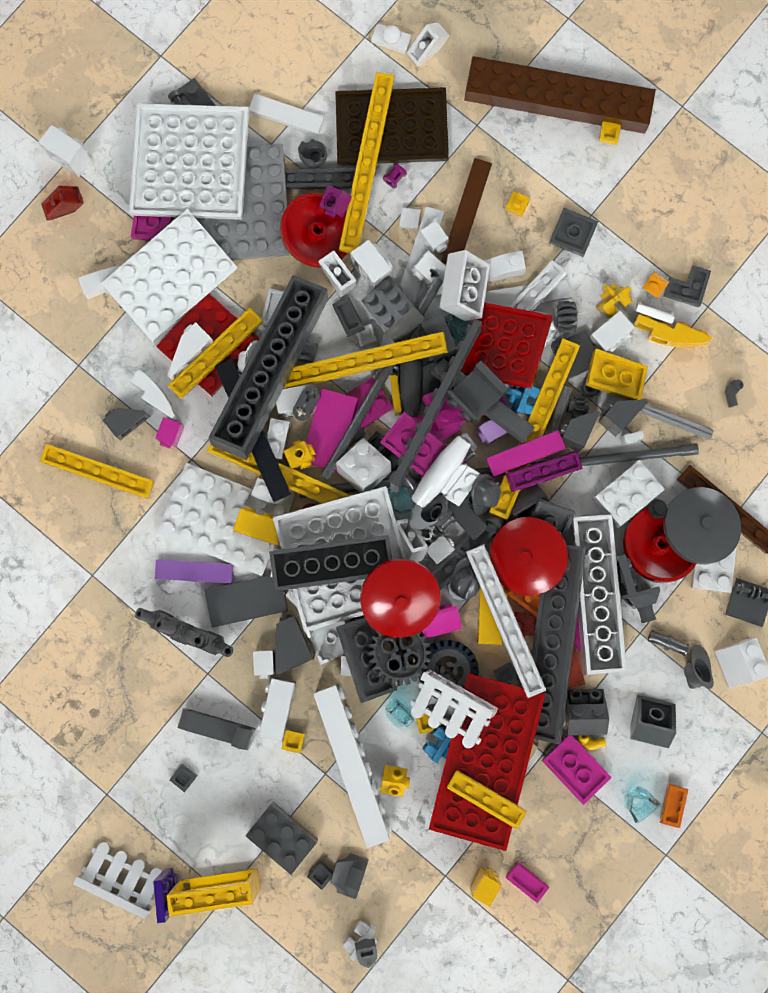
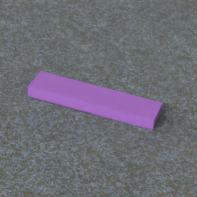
[154,560,233,584]

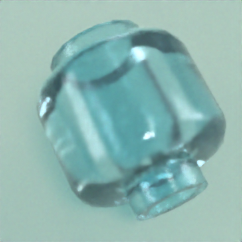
[385,698,414,728]

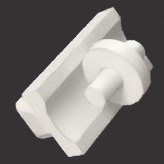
[343,920,378,961]

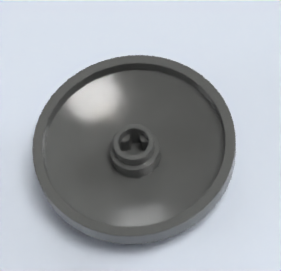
[663,487,741,565]

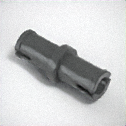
[648,630,689,656]

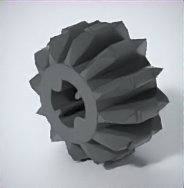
[556,301,578,334]

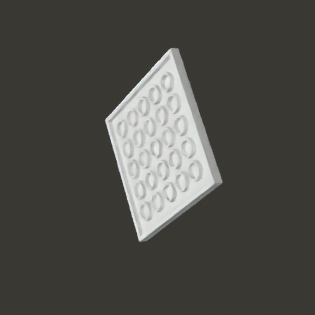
[129,104,249,220]
[273,486,406,632]

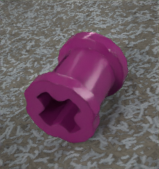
[383,163,407,189]

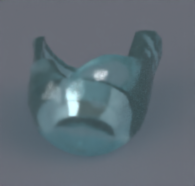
[387,483,415,514]
[624,786,661,823]

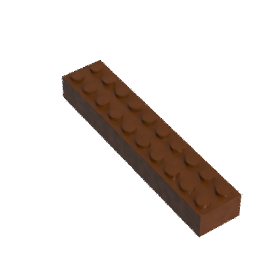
[464,56,656,134]

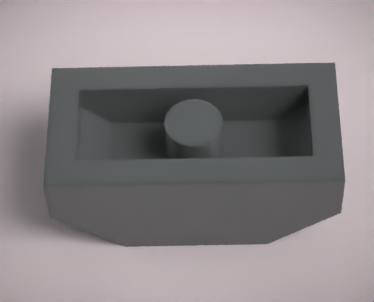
[330,853,369,899]

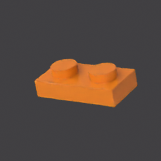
[507,590,540,618]

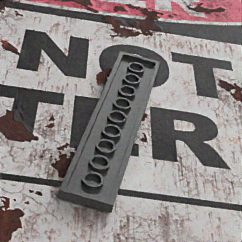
[532,545,586,744]

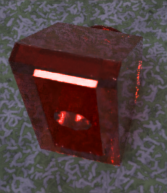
[41,186,84,221]

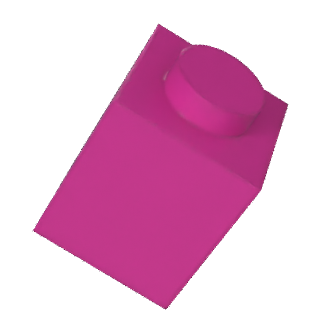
[155,417,184,449]

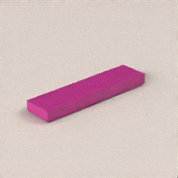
[486,430,566,477]

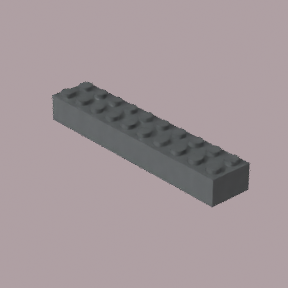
[208,275,328,460]

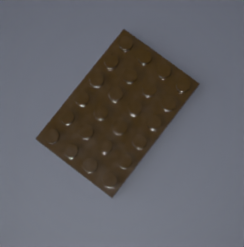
[335,87,449,165]

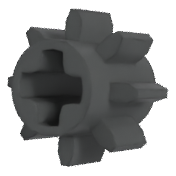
[567,395,589,418]

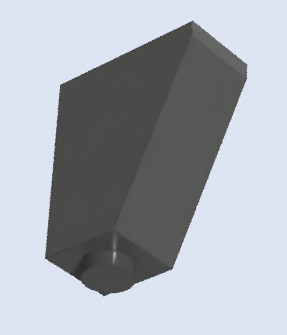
[275,614,314,675]

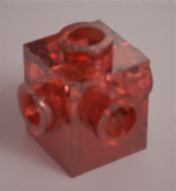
[514,612,535,639]

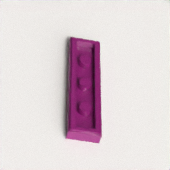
[506,451,583,492]

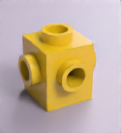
[284,440,316,470]
[380,765,410,797]

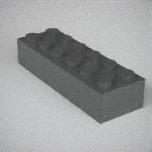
[269,535,392,592]

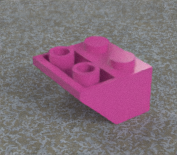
[422,603,462,639]

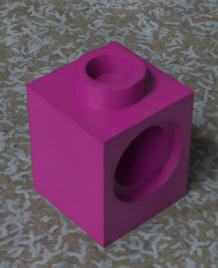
[319,185,352,218]

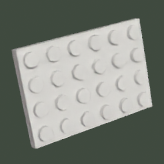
[101,209,238,342]
[156,463,292,577]

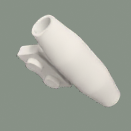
[411,435,481,508]

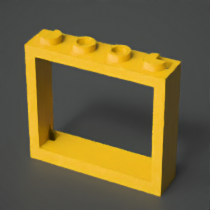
[167,868,261,917]

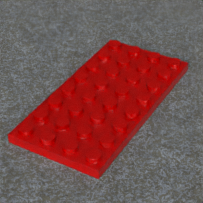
[428,673,545,851]

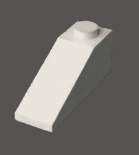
[485,251,526,282]
[167,323,213,380]

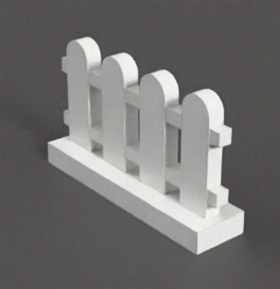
[410,669,498,748]
[73,842,162,919]

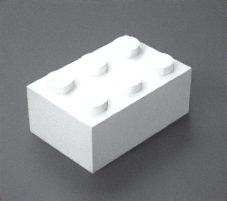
[440,250,490,321]
[592,460,665,528]

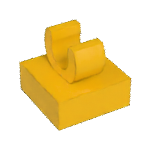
[505,191,530,217]

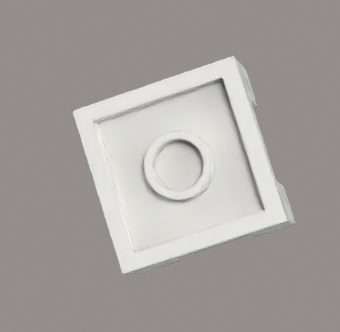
[306,621,346,665]

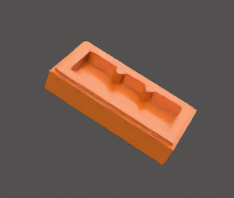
[659,783,689,828]

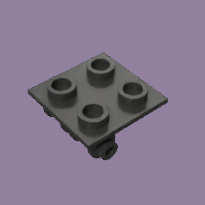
[725,578,768,627]

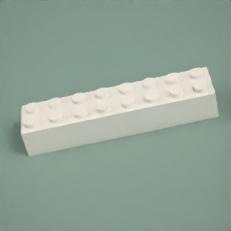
[570,515,627,675]
[313,684,392,848]

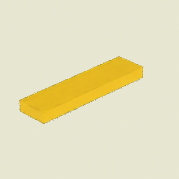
[447,770,527,829]

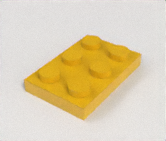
[585,349,648,400]

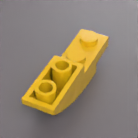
[633,314,712,348]

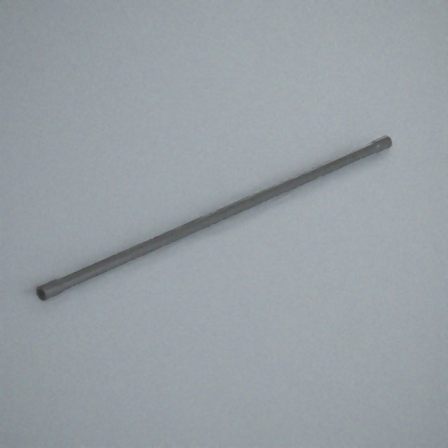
[299,443,699,498]

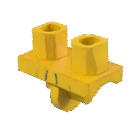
[596,284,633,318]

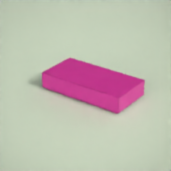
[506,861,549,904]

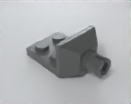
[616,554,660,623]

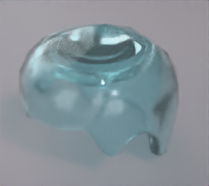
[445,314,472,340]

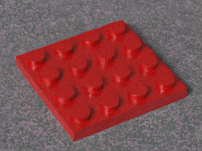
[156,294,260,397]
[461,302,553,389]

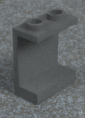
[446,361,508,424]

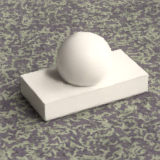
[371,23,412,55]

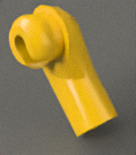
[578,735,607,751]

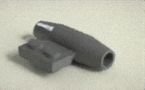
[399,358,442,417]

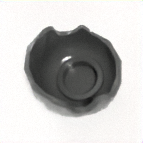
[298,139,328,167]

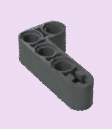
[177,708,256,750]

